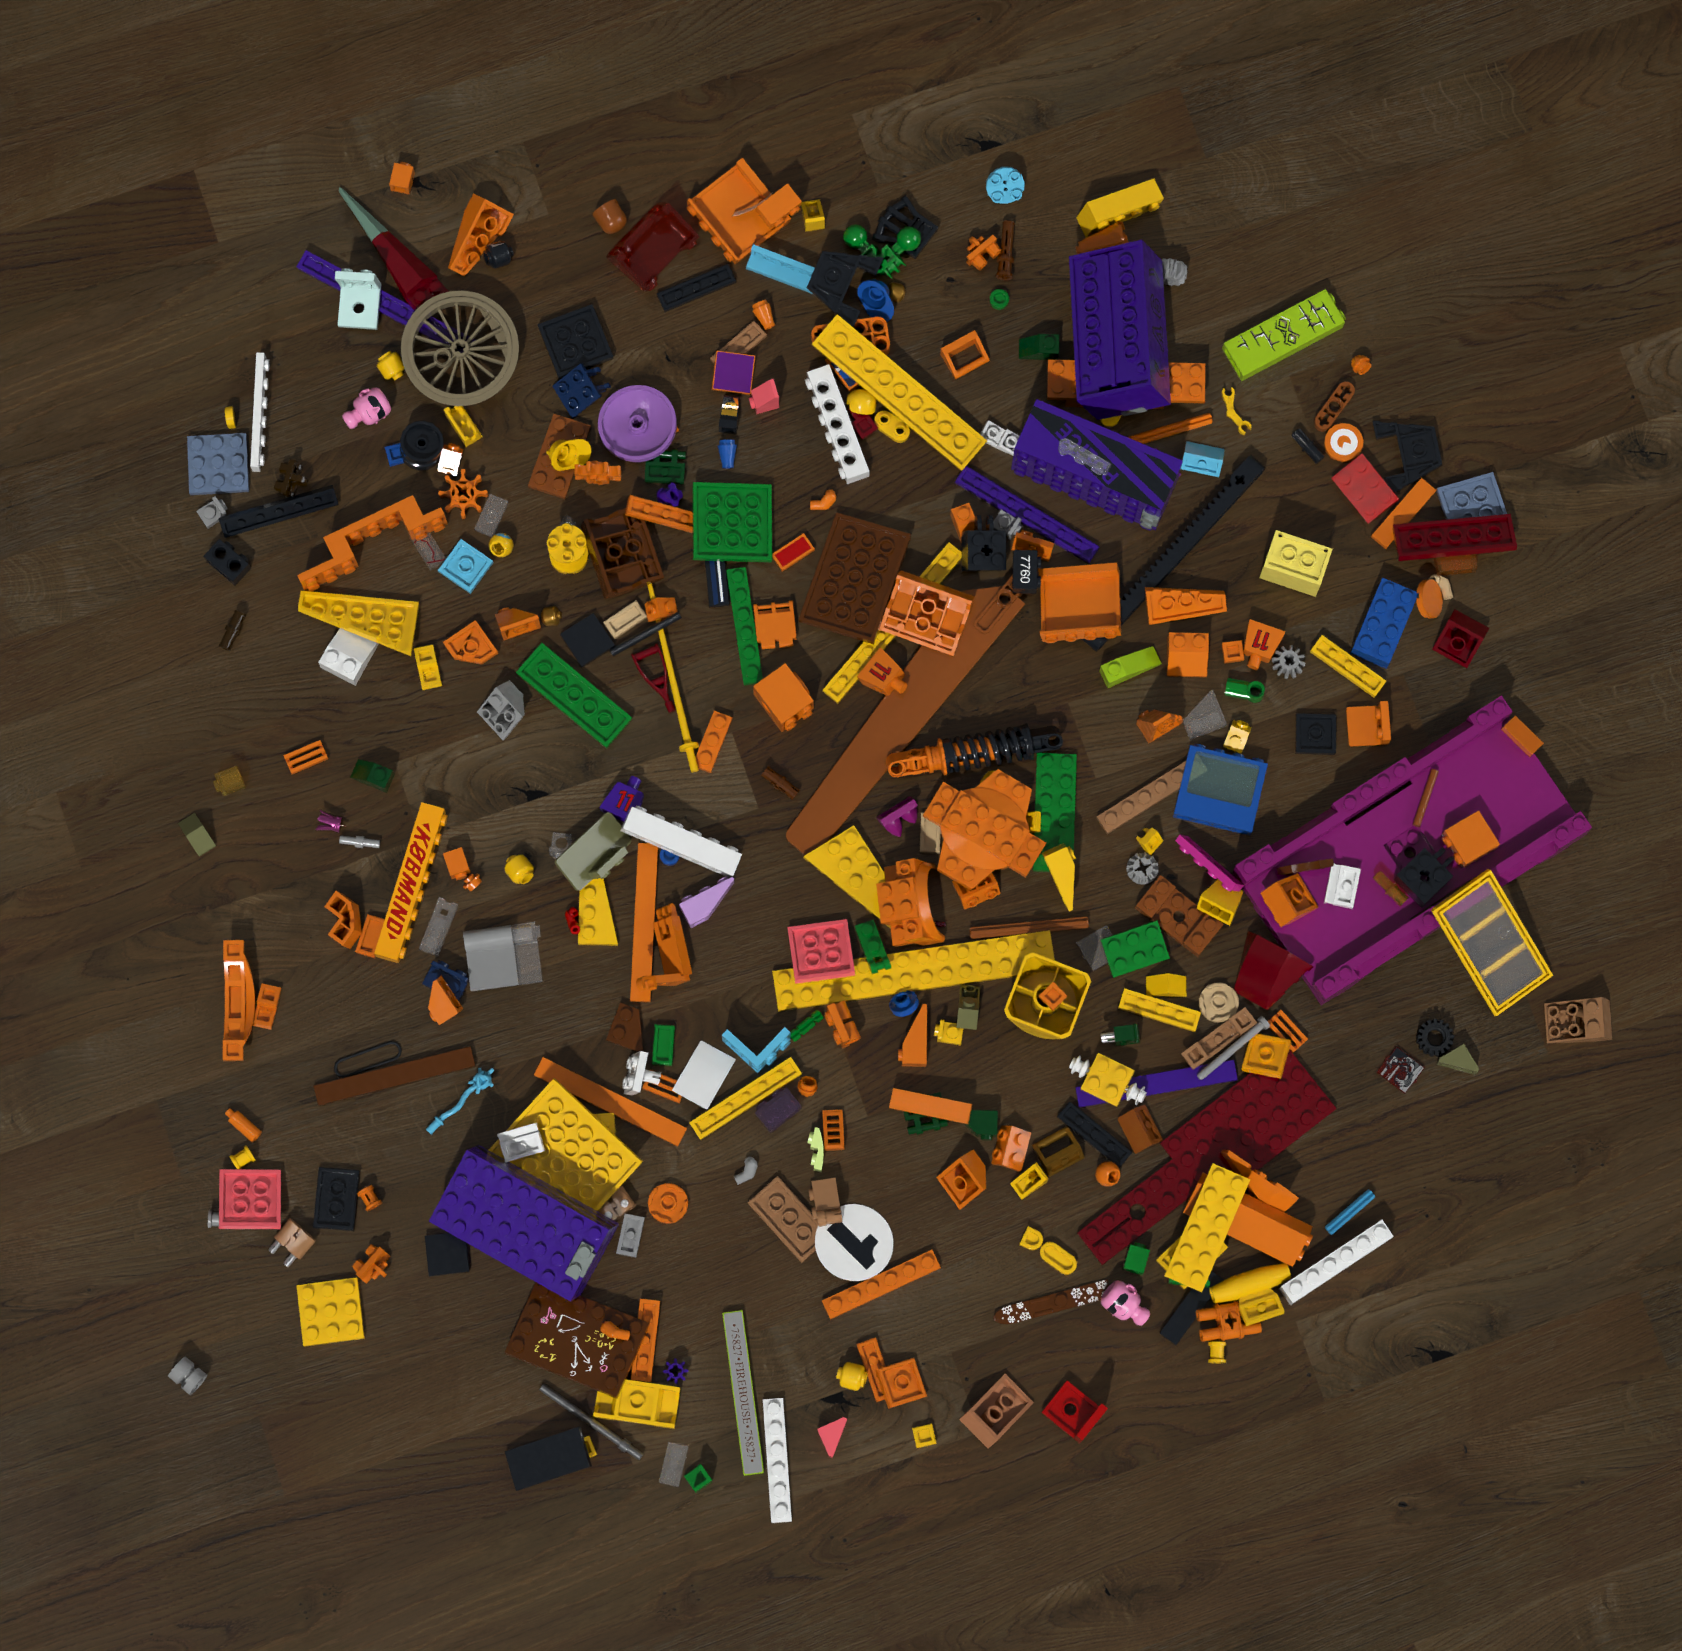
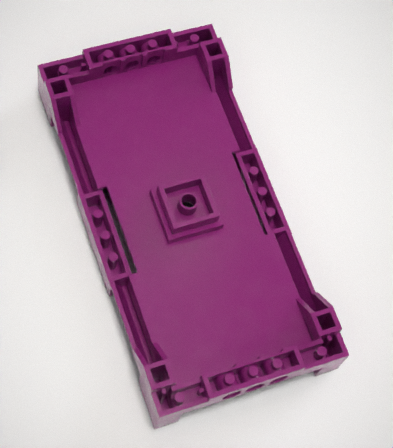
[1232,695,1592,1006]

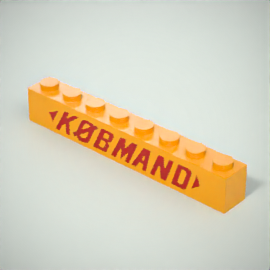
[374,802,448,963]

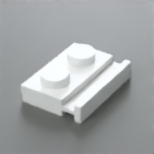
[1324,863,1361,909]
[497,1122,545,1162]

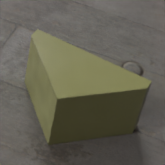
[178,813,216,857]
[1436,1044,1479,1075]

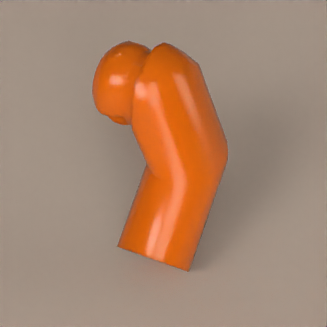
[810,489,836,510]

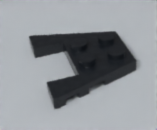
[807,251,883,327]
[1372,421,1442,493]

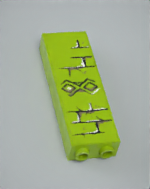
[1222,289,1346,382]

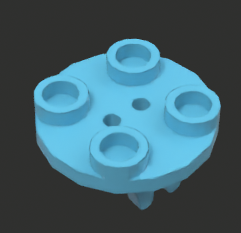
[986,167,1025,204]

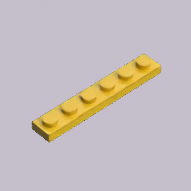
[689,1057,802,1140]

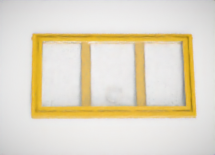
[1431,869,1553,1016]

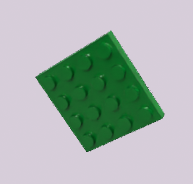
[692,482,772,563]

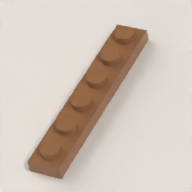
[1097,754,1208,834]

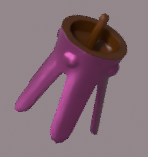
[316,810,347,833]

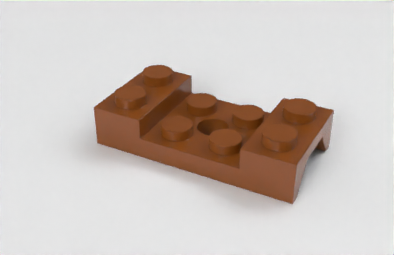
[1135,875,1224,957]

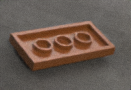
[528,414,591,500]

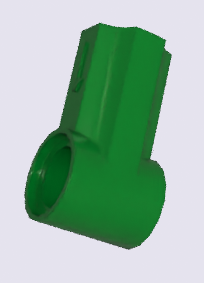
[1225,678,1265,703]

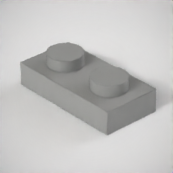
[616,1214,645,1258]

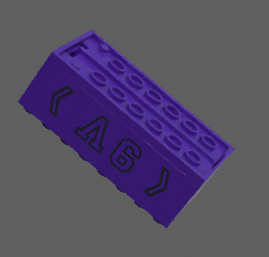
[1069,240,1171,420]

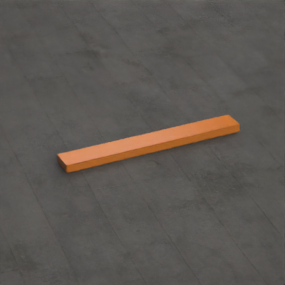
[630,843,658,1002]
[534,1057,687,1147]

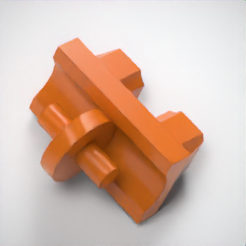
[966,235,1001,271]
[352,1245,391,1284]

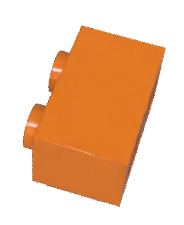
[756,183,802,229]

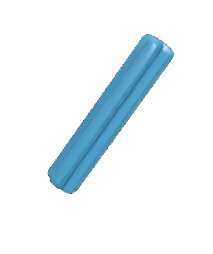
[1325,1189,1375,1235]

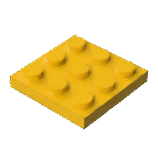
[296,1277,365,1347]

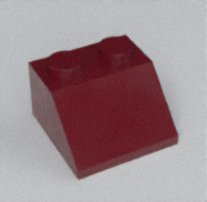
[1432,609,1489,668]

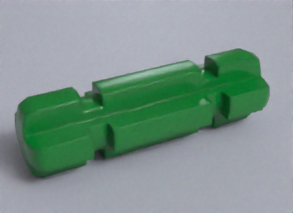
[790,1010,824,1042]

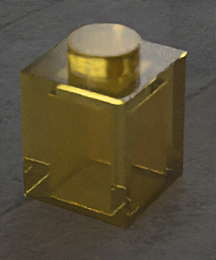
[213,766,246,796]

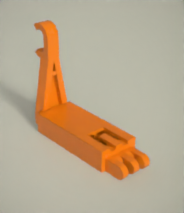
[636,903,692,991]

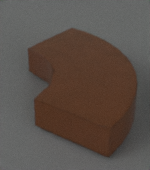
[1277,858,1334,876]

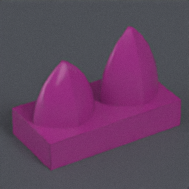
[876,796,918,837]

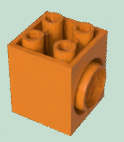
[753,663,814,732]

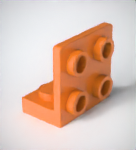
[1346,701,1391,747]

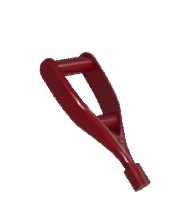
[631,643,676,713]

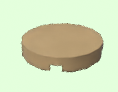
[1199,983,1239,1023]

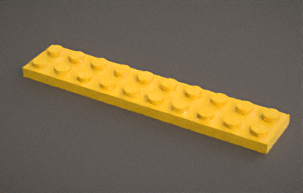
[812,314,987,471]

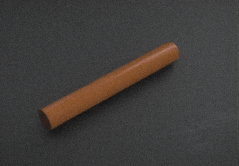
[1412,769,1439,827]

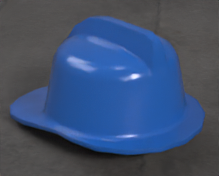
[857,279,894,322]

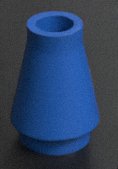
[717,440,737,469]

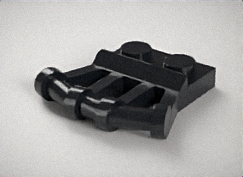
[872,195,938,260]

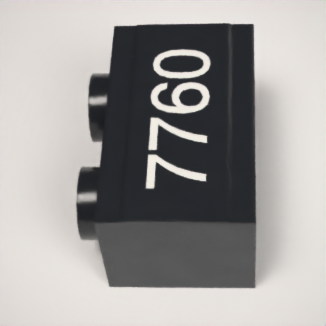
[1012,550,1041,594]

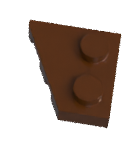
[606,1003,644,1052]

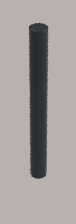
[610,611,682,656]

